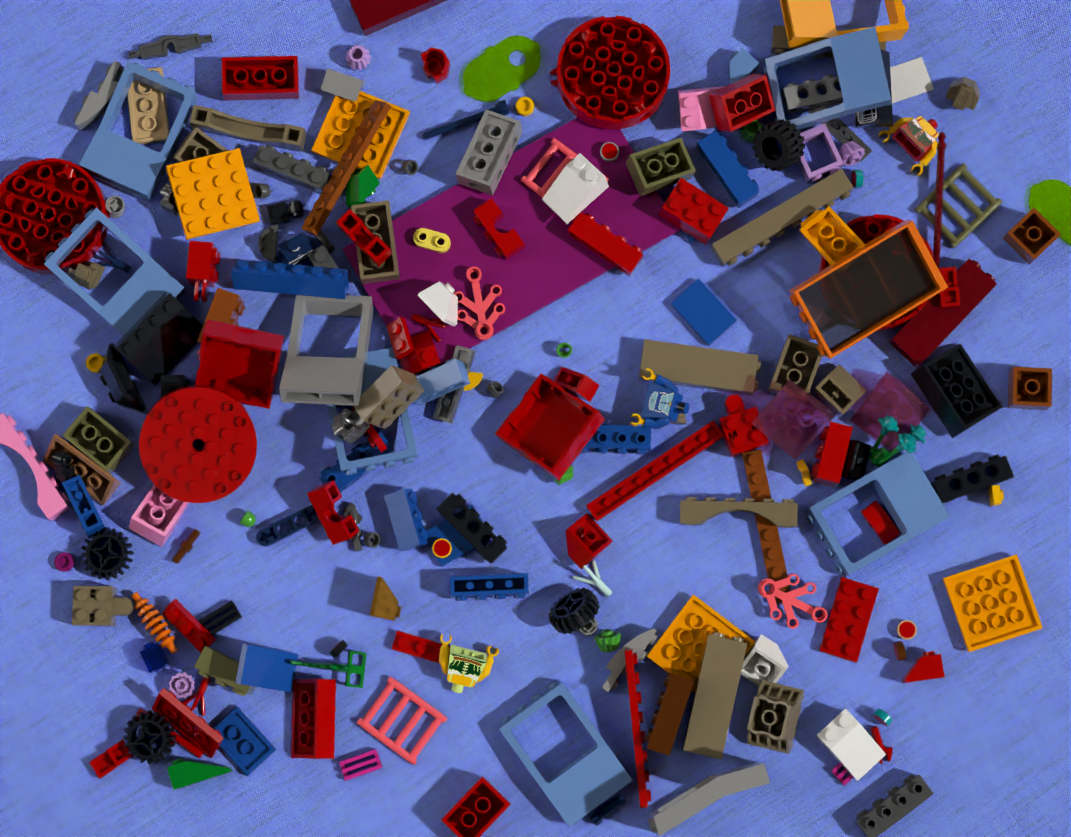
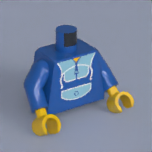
[630,368,689,429]

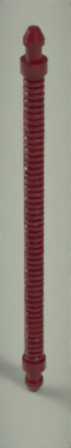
[933,132,946,267]

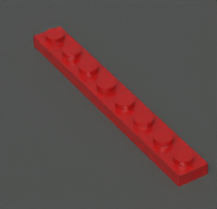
[586,420,724,522]
[625,648,652,808]

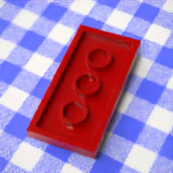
[819,577,879,663]
[152,688,224,758]

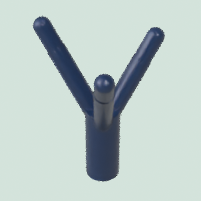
[97,242,132,273]

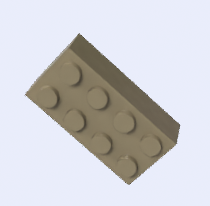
[351,200,400,284]

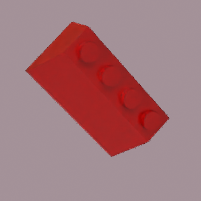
[291,679,336,759]

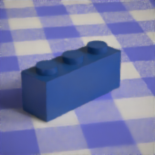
[384,489,428,551]

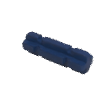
[591,795,626,826]

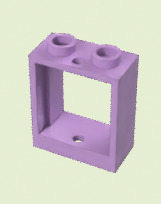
[797,123,844,183]

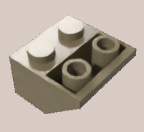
[813,364,867,418]

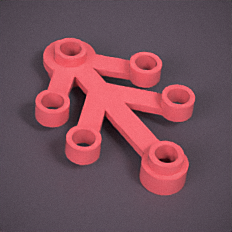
[454,267,505,340]
[758,573,828,629]

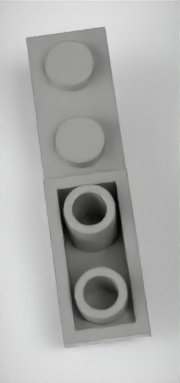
[74,61,124,130]
[601,628,658,692]

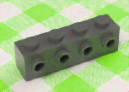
[253,145,331,194]
[854,774,934,837]

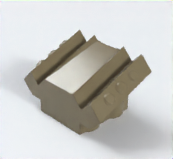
[747,680,804,754]

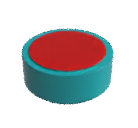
[851,169,864,188]
[873,709,892,727]

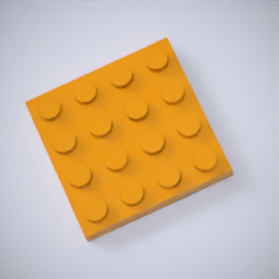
[311,91,410,181]
[166,148,260,240]
[942,554,1043,652]
[646,594,755,694]

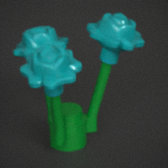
[869,415,927,467]

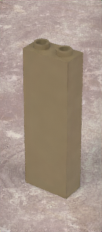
[638,339,761,396]
[682,632,747,760]

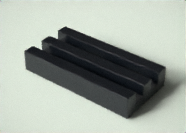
[199,601,242,636]

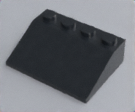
[113,291,203,386]
[911,344,1002,438]

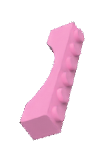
[0,413,71,521]

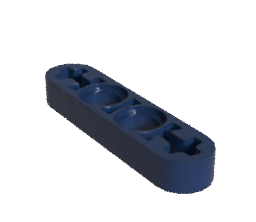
[256,505,320,547]

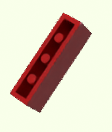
[567,212,643,277]

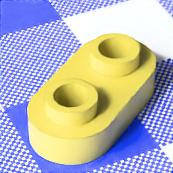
[413,228,451,253]

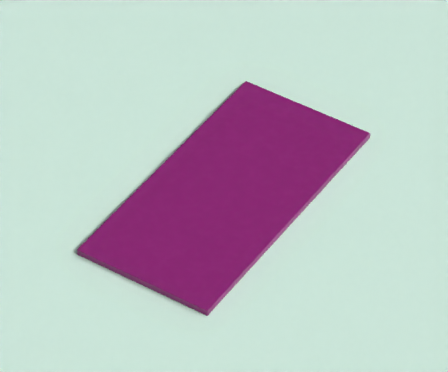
[342,117,680,374]

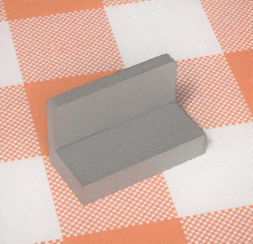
[321,68,365,101]

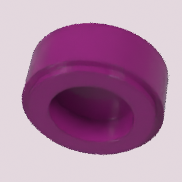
[54,552,75,572]

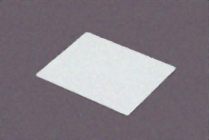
[890,57,934,103]

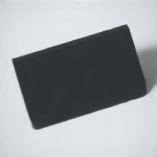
[841,440,871,481]

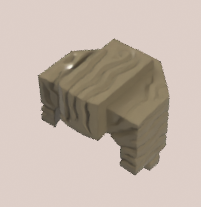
[945,77,980,110]
[68,261,105,290]

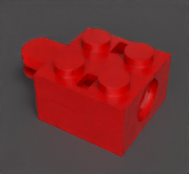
[186,241,221,302]
[718,394,769,457]

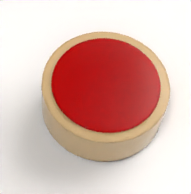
[896,620,917,640]

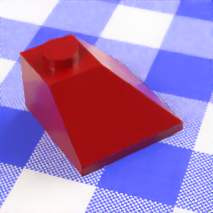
[399,331,441,375]
[565,513,613,570]

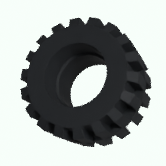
[753,119,805,171]

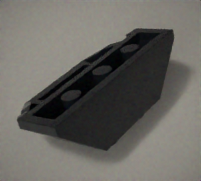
[100,343,148,414]

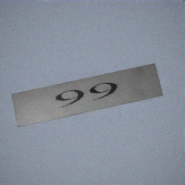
[809,106,872,162]

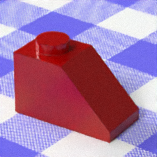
[554,366,599,402]
[902,651,945,683]

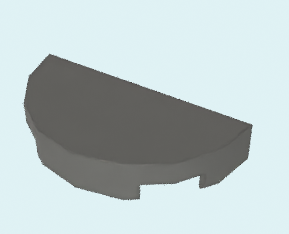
[258,225,279,263]
[314,230,335,254]

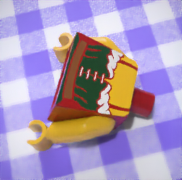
[879,116,939,176]

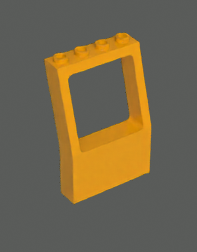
[780,0,909,48]

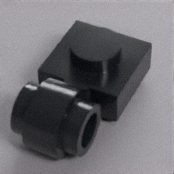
[267,200,305,225]
[52,450,76,483]

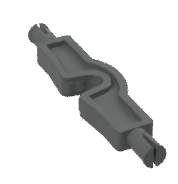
[128,33,213,60]

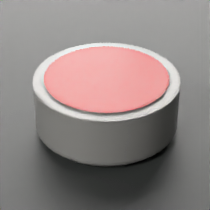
[600,142,619,162]

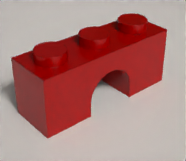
[473,198,525,260]
[336,209,392,267]
[307,480,359,545]

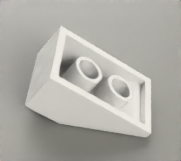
[542,153,609,224]
[817,708,886,781]

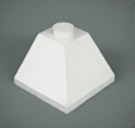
[418,281,458,327]
[741,634,789,686]

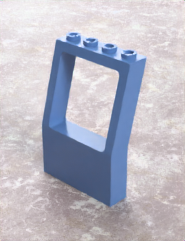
[763,27,892,130]
[79,61,198,201]
[44,207,186,335]
[327,347,418,475]
[804,452,950,577]
[497,681,633,827]

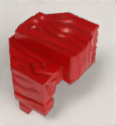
[420,47,450,84]

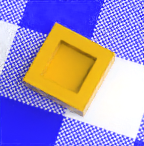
[988,485,1004,507]

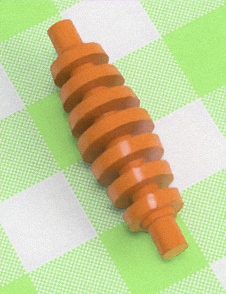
[131,592,178,654]

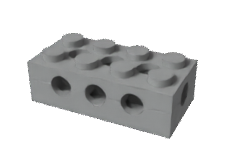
[456,109,523,196]

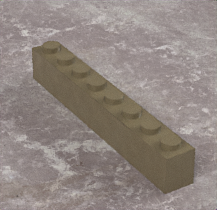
[711,169,854,267]

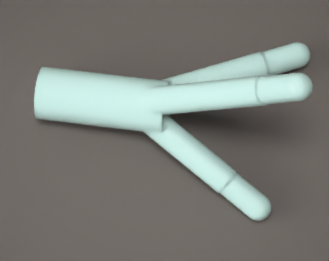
[573,560,612,597]

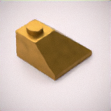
[370,576,402,621]

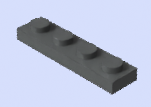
[433,345,476,424]

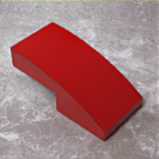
[938,266,960,307]
[860,500,900,545]
[89,739,133,779]

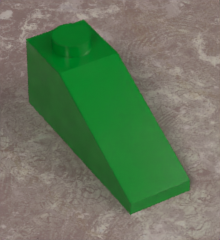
[167,758,233,790]

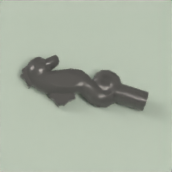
[343,502,363,552]

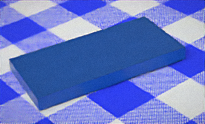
[235,644,298,692]

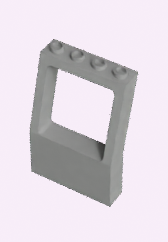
[279,295,373,406]
[647,762,770,836]

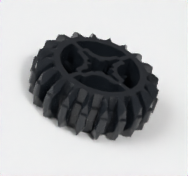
[80,528,134,580]
[548,588,600,634]
[123,710,176,764]

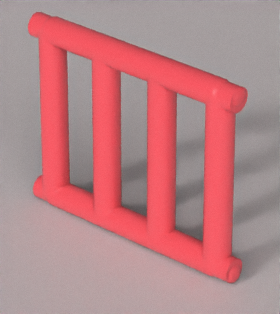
[520,138,609,221]
[356,676,448,765]

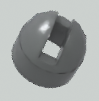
[401,160,418,175]
[256,183,271,199]
[487,381,504,398]
[363,532,380,548]

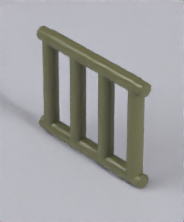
[914,163,1002,249]

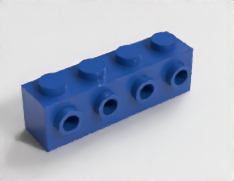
[696,130,759,208]
[580,425,651,454]
[318,432,395,493]
[450,573,529,601]

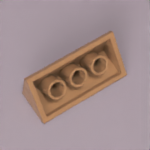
[43,434,122,506]

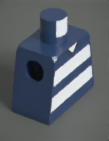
[278,233,316,265]

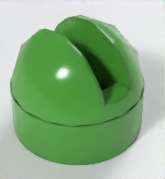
[557,342,572,358]
[239,511,256,527]

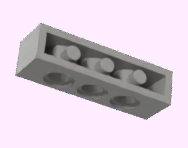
[781,75,843,114]

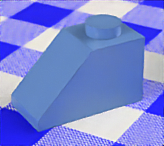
[728,48,759,85]

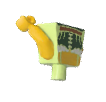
[439,634,499,693]

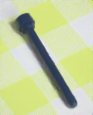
[422,100,510,140]

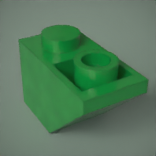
[346,165,380,208]

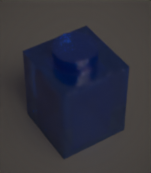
[140,642,170,673]

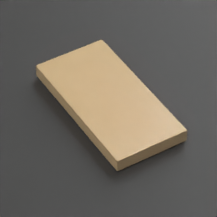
[127,67,170,145]

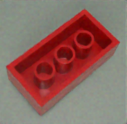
[222,56,300,101]

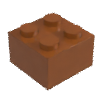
[1003,208,1061,265]
[1008,367,1052,410]

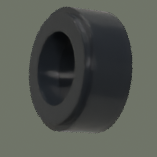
[329,640,348,658]

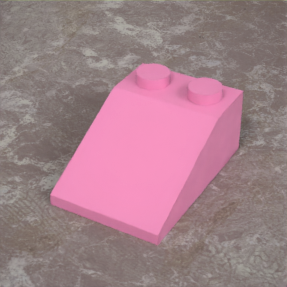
[678,86,725,131]
[129,484,189,547]

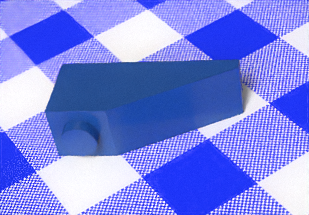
[62,475,105,539]

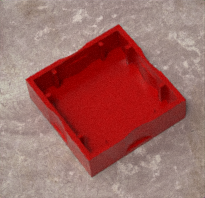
[195,319,284,409]
[495,373,605,481]

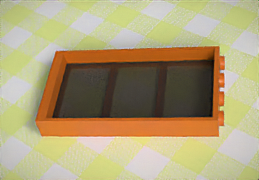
[789,220,948,359]

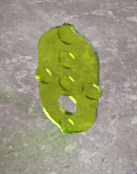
[463,36,541,102]
[1028,179,1071,246]

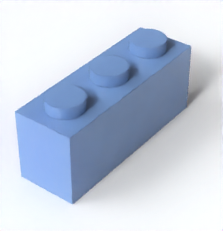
[413,359,470,405]

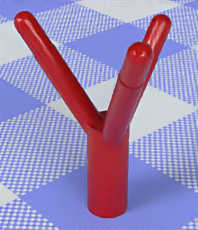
[411,313,446,342]
[182,677,211,716]

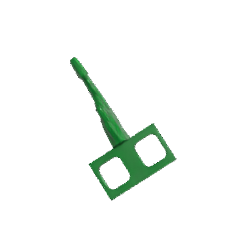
[290,651,367,688]

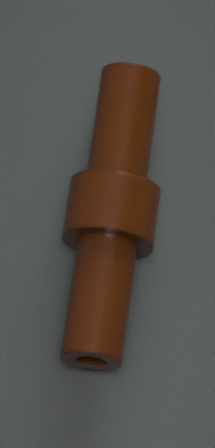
[172,529,201,564]

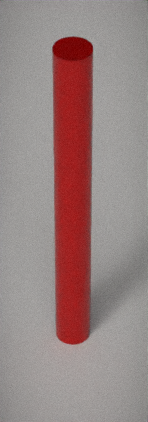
[136,708,204,759]

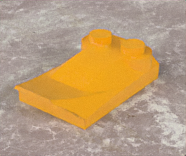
[799,206,865,272]

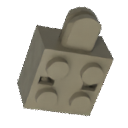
[72,586,134,626]

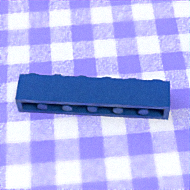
[231,259,349,299]

